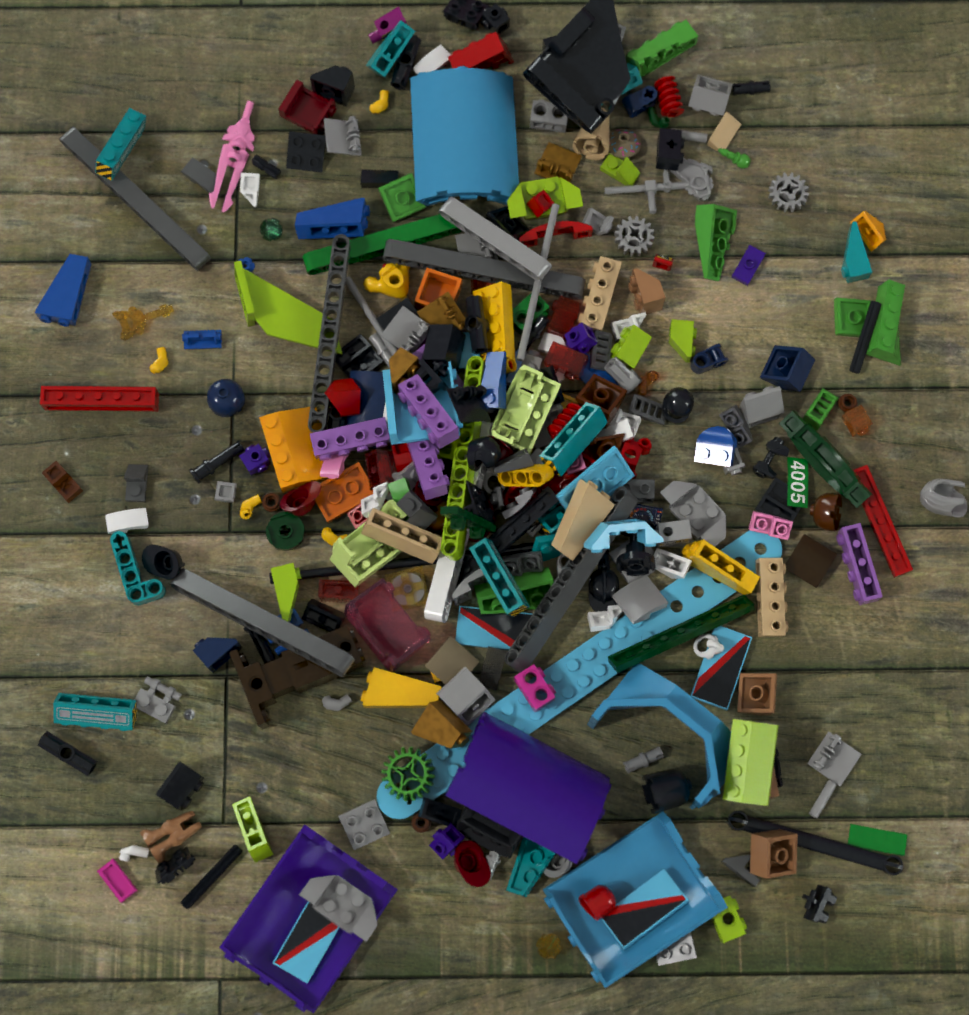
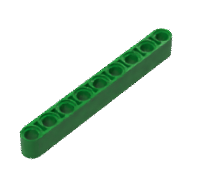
[302,214,462,275]

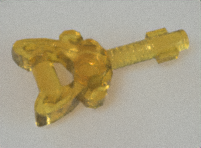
[112,304,174,341]

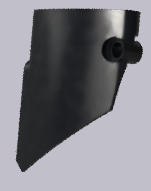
[523,0,631,134]

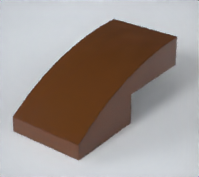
[42,461,83,503]

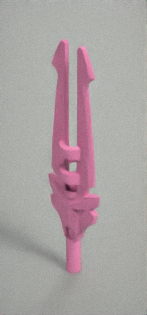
[209,101,255,212]

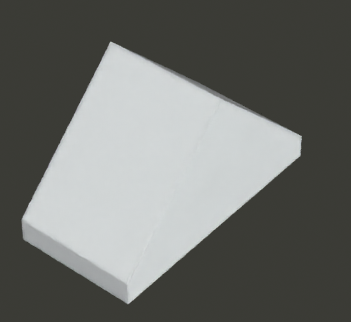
[653,548,692,579]

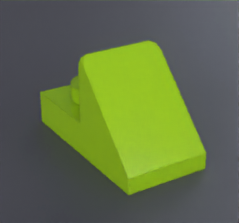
[600,153,640,186]

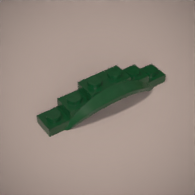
[779,410,873,508]

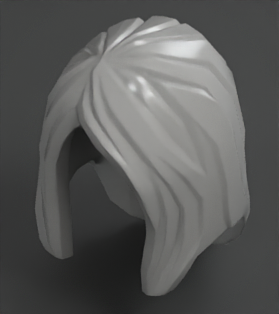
[920,479,967,518]

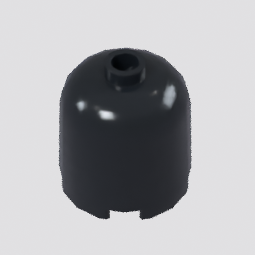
[642,769,692,814]

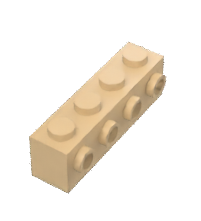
[577,256,622,332]
[361,508,442,564]
[755,558,788,637]

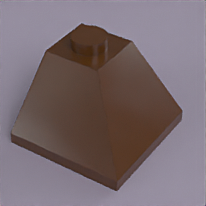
[575,374,627,429]

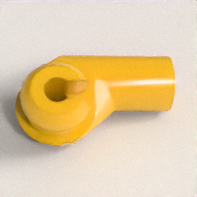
[369,90,389,114]
[149,347,168,374]
[239,494,262,520]
[321,527,348,546]

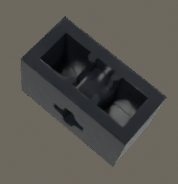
[656,128,685,171]

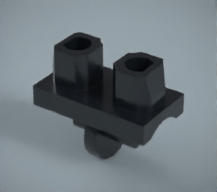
[414,358,449,394]
[802,885,837,924]

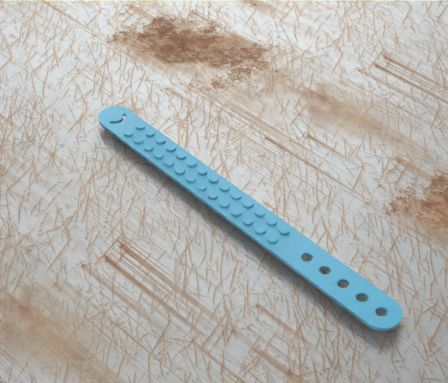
[377,528,782,819]

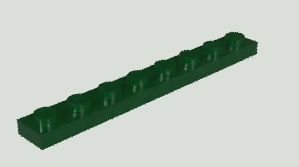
[608,595,755,673]

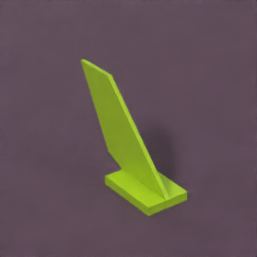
[234,261,342,355]

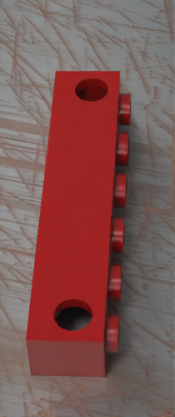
[40,386,159,412]

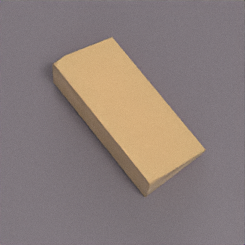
[707,112,741,152]

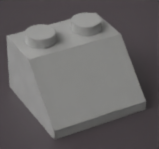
[688,74,733,116]

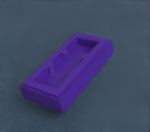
[731,245,766,286]

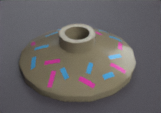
[609,128,642,159]

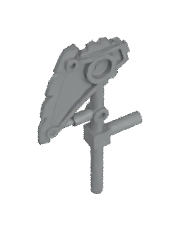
[604,158,714,214]

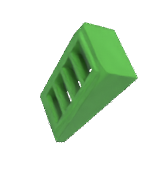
[803,388,839,431]

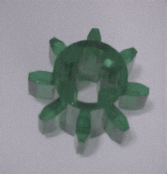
[260,217,283,242]

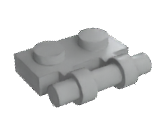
[134,676,182,724]

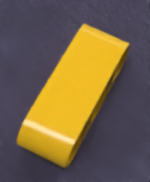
[498,464,554,487]

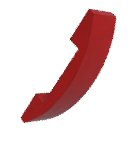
[519,221,593,247]

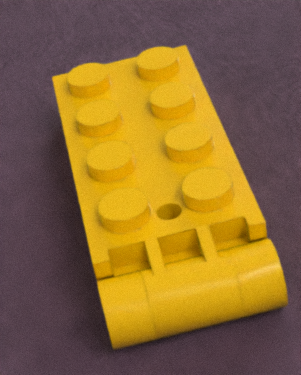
[473,281,517,374]

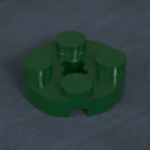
[266,512,305,551]

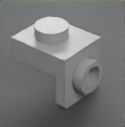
[582,207,614,236]
[521,349,544,370]
[722,448,746,476]
[392,461,419,490]

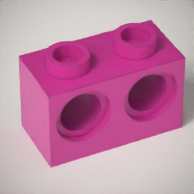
[514,664,556,712]

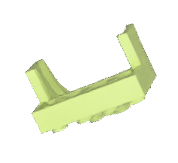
[491,365,561,455]
[330,500,407,588]

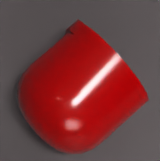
[579,884,616,921]

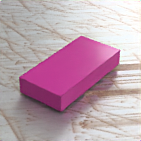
[97,859,138,903]

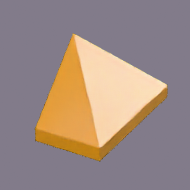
[850,211,886,252]

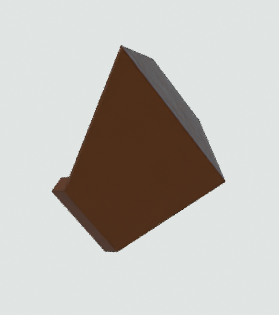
[583,433,625,461]

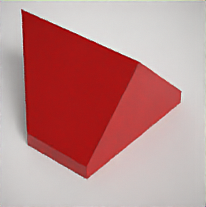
[325,378,361,417]

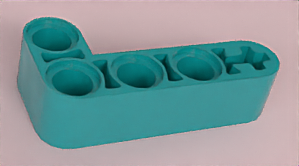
[110,531,166,606]

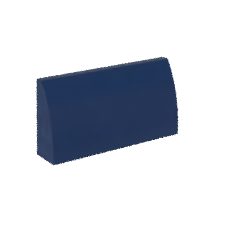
[345,371,386,449]

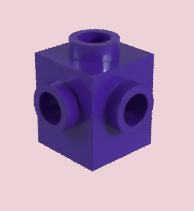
[564,322,598,355]
[239,444,271,476]
[429,824,465,860]

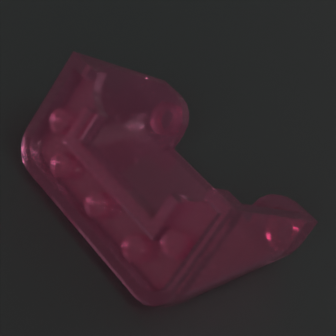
[344,578,431,672]

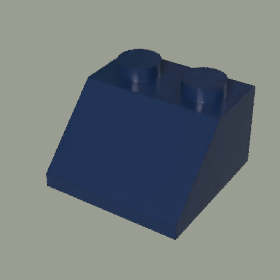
[760,345,815,392]
[192,637,243,673]

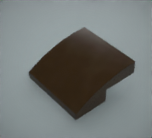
[785,534,837,588]

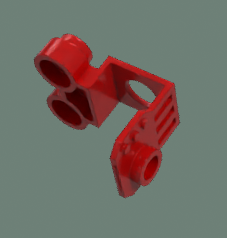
[621,438,652,479]

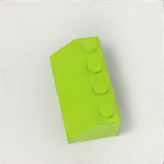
[723,719,779,806]

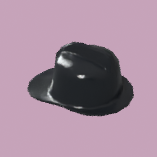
[142,544,185,580]
[588,568,619,612]

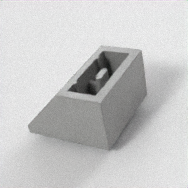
[739,386,785,428]
[436,667,495,726]

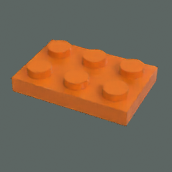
[315,462,374,523]

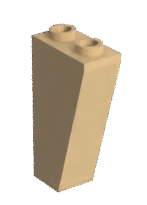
[551,479,615,561]

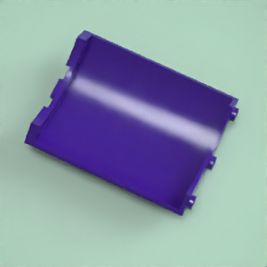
[446,711,612,864]
[219,825,398,1013]

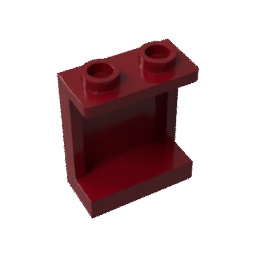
[278,79,337,135]

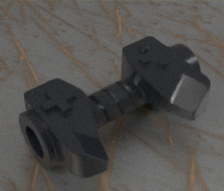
[753,437,789,479]

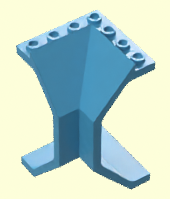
[587,663,731,810]

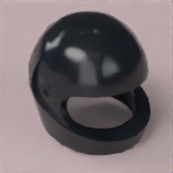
[662,387,694,424]
[467,436,501,471]

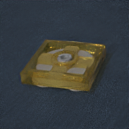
[385,566,429,613]

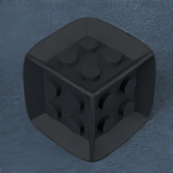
[457,806,523,858]

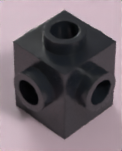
[482,3,510,34]

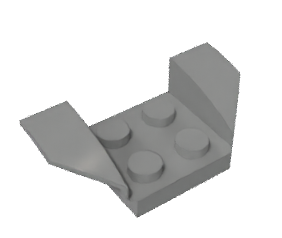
[660,481,726,547]
[299,875,378,942]

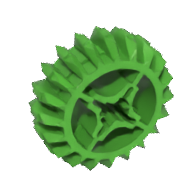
[381,747,436,801]

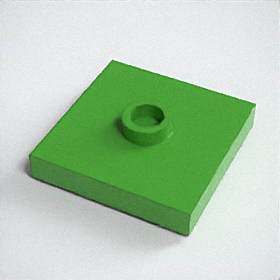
[378,173,426,222]
[834,298,871,337]

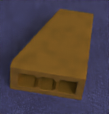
[411,700,472,749]

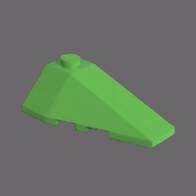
[695,204,737,281]

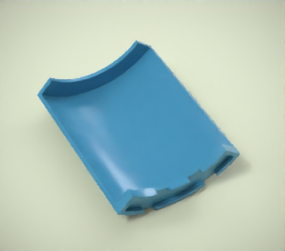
[410,66,519,206]
[542,811,727,988]

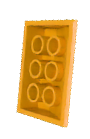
[259,407,329,493]

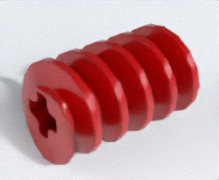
[654,76,685,118]
[547,403,581,439]

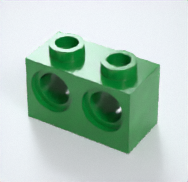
[513,293,550,336]

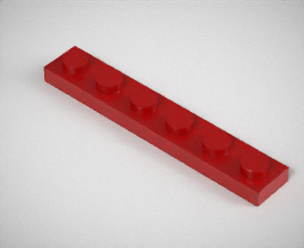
[853,465,913,578]

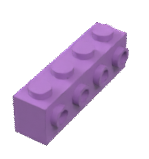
[397,374,460,449]
[310,417,391,461]
[407,440,450,500]
[836,523,883,606]

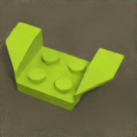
[507,177,583,220]

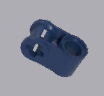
[621,86,657,118]
[690,343,729,374]

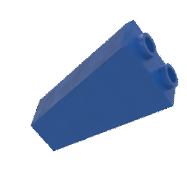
[295,198,370,239]
[35,254,92,327]

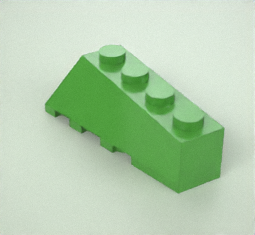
[626,20,698,78]
[866,279,905,366]
[474,567,554,614]

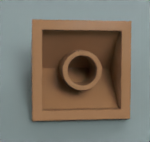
[737,673,777,716]

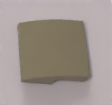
[424,635,480,685]

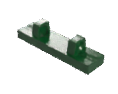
[440,506,496,540]

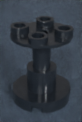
[616,515,656,576]

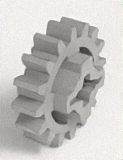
[768,172,809,213]
[614,216,655,257]

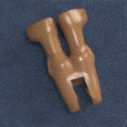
[140,811,202,864]

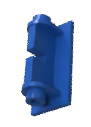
[182,330,222,350]

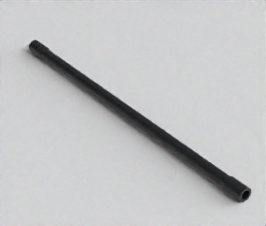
[269,542,534,584]

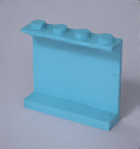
[382,361,463,445]

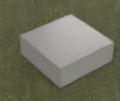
[214,481,237,503]

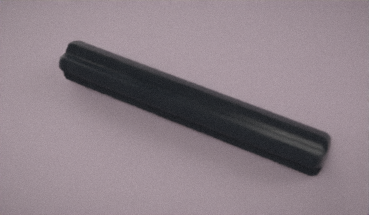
[849,301,881,374]
[181,845,242,909]

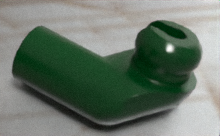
[646,107,670,129]

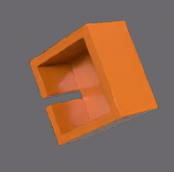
[414,268,462,310]

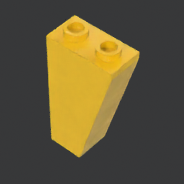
[682,539,760,595]
[360,667,442,708]

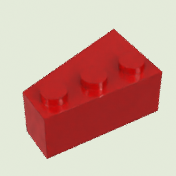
[448,32,514,70]

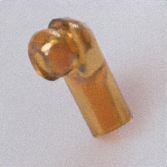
[638,371,659,396]

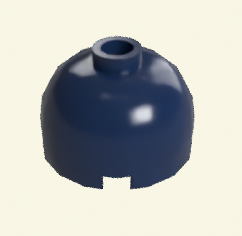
[207,379,245,417]

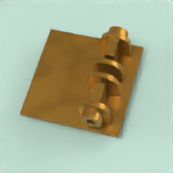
[534,142,582,182]
[417,292,466,330]

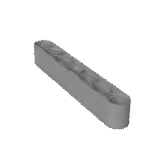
[438,196,552,282]

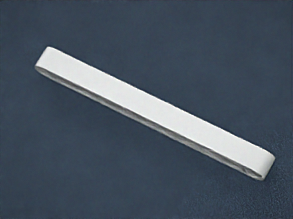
[424,421,493,623]

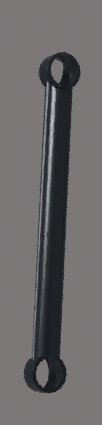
[727,811,903,876]

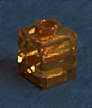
[842,404,873,437]

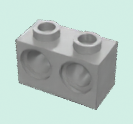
[530,99,568,133]

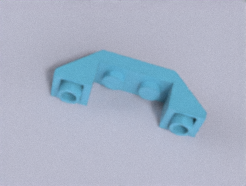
[584,518,663,553]

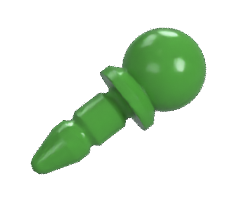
[718,148,750,169]

